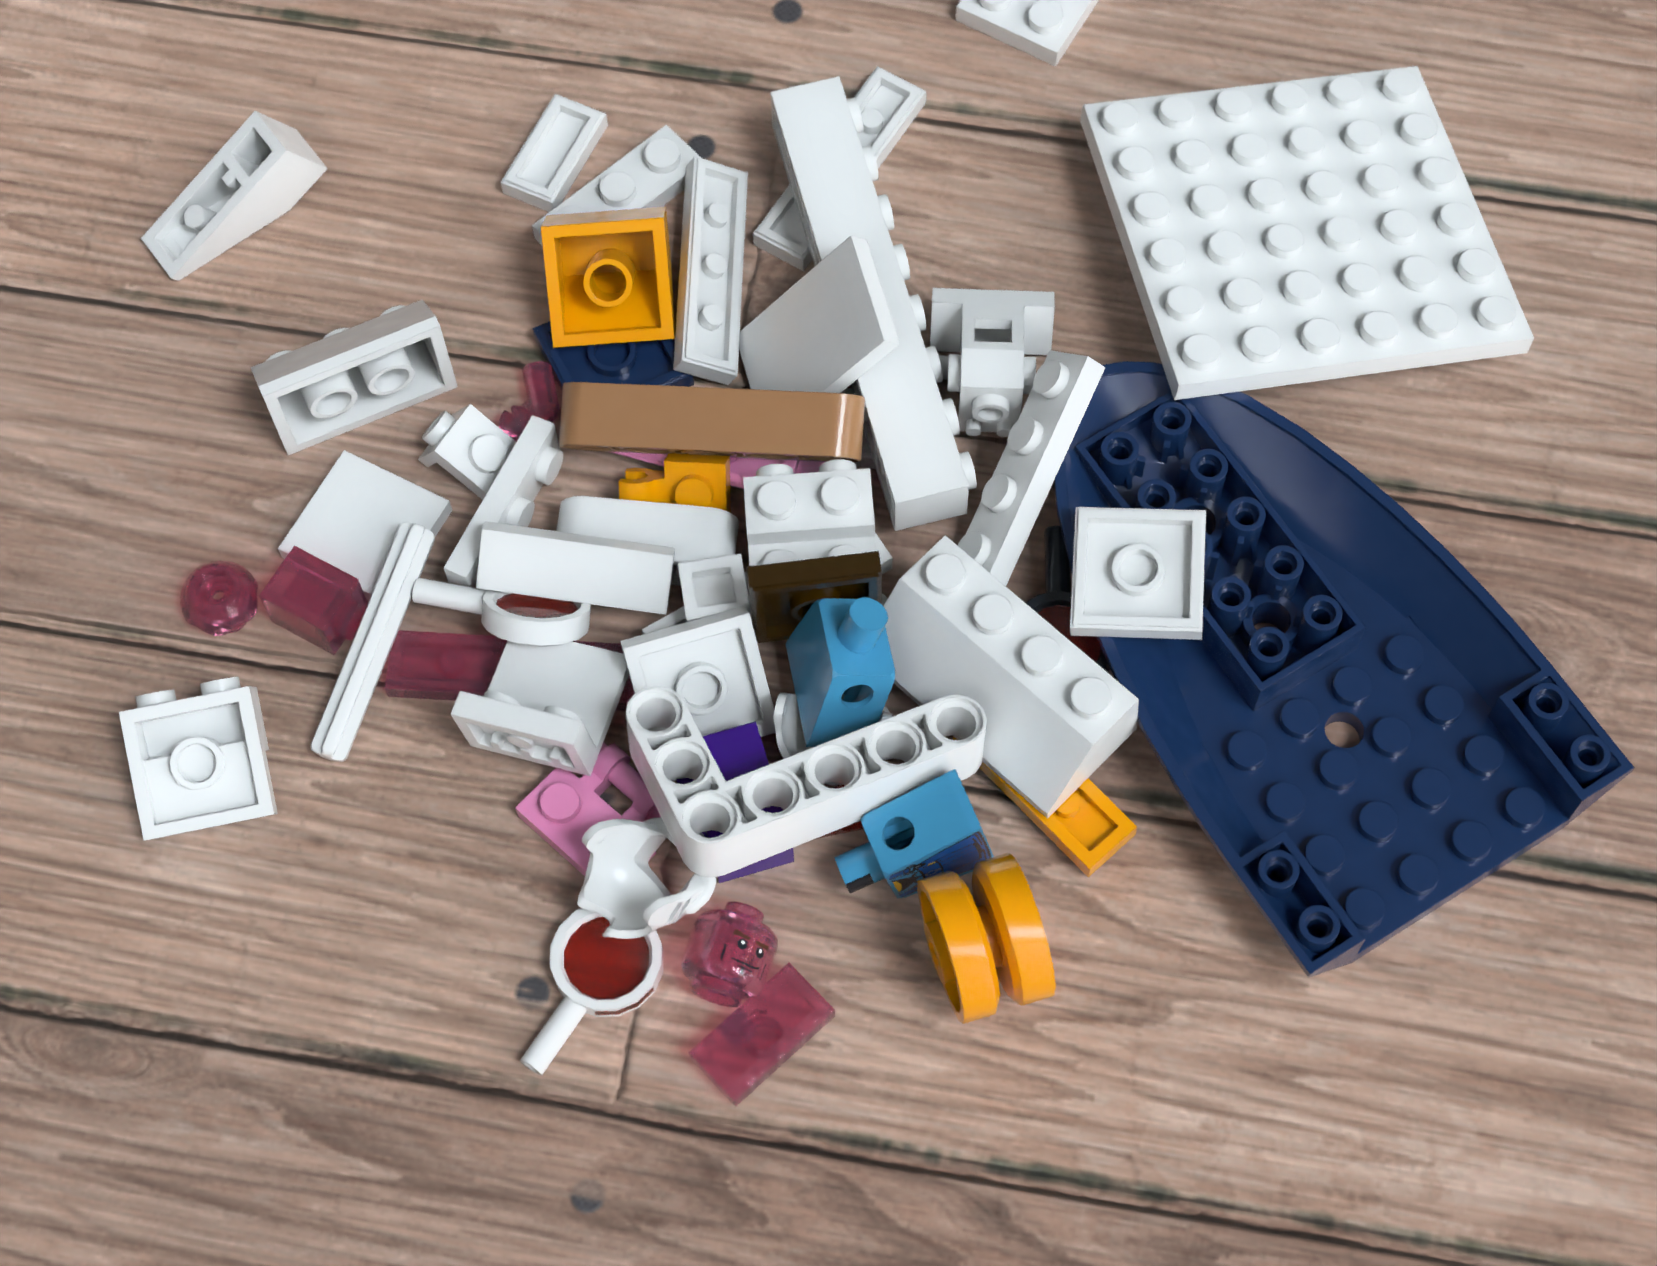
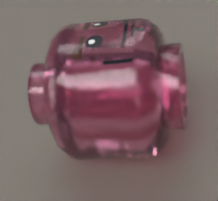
[681,901,778,1007]

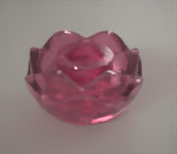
[180,560,258,636]

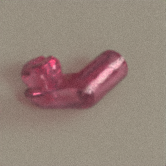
[499,361,560,442]

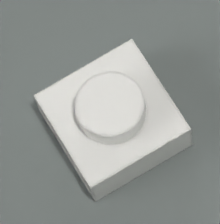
[678,553,752,622]

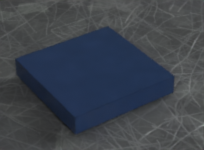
[532,321,694,390]

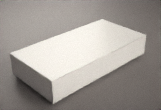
[500,94,608,212]

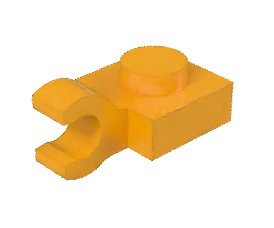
[618,453,731,513]

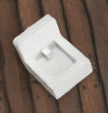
[418,404,516,500]

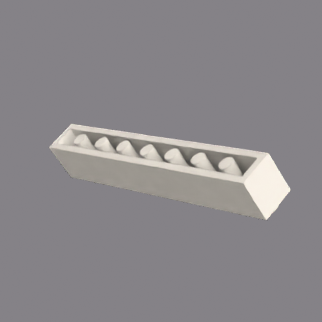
[770,76,977,531]

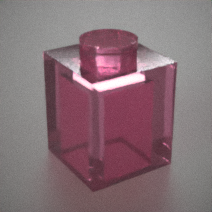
[259,546,368,655]

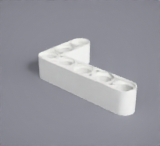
[626,686,987,878]

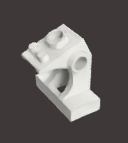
[930,288,1055,437]

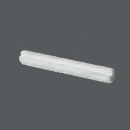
[311,522,435,762]

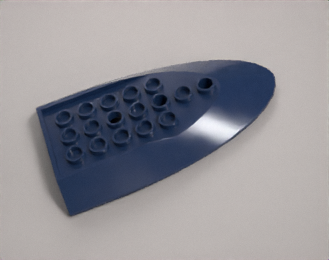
[1054,361,1635,978]

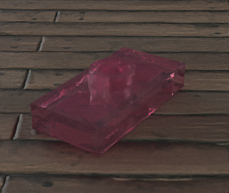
[689,963,835,1107]

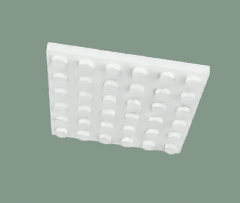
[1080,66,1534,400]

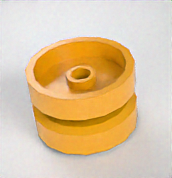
[917,853,1056,1024]

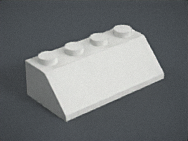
[883,535,1139,819]

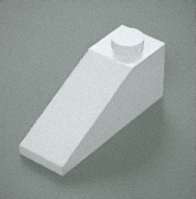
[141,111,328,281]

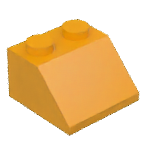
[541,207,675,348]

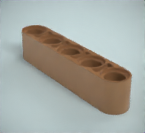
[559,382,865,462]

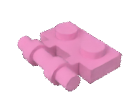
[515,742,661,876]

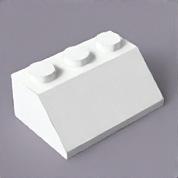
[251,300,458,455]

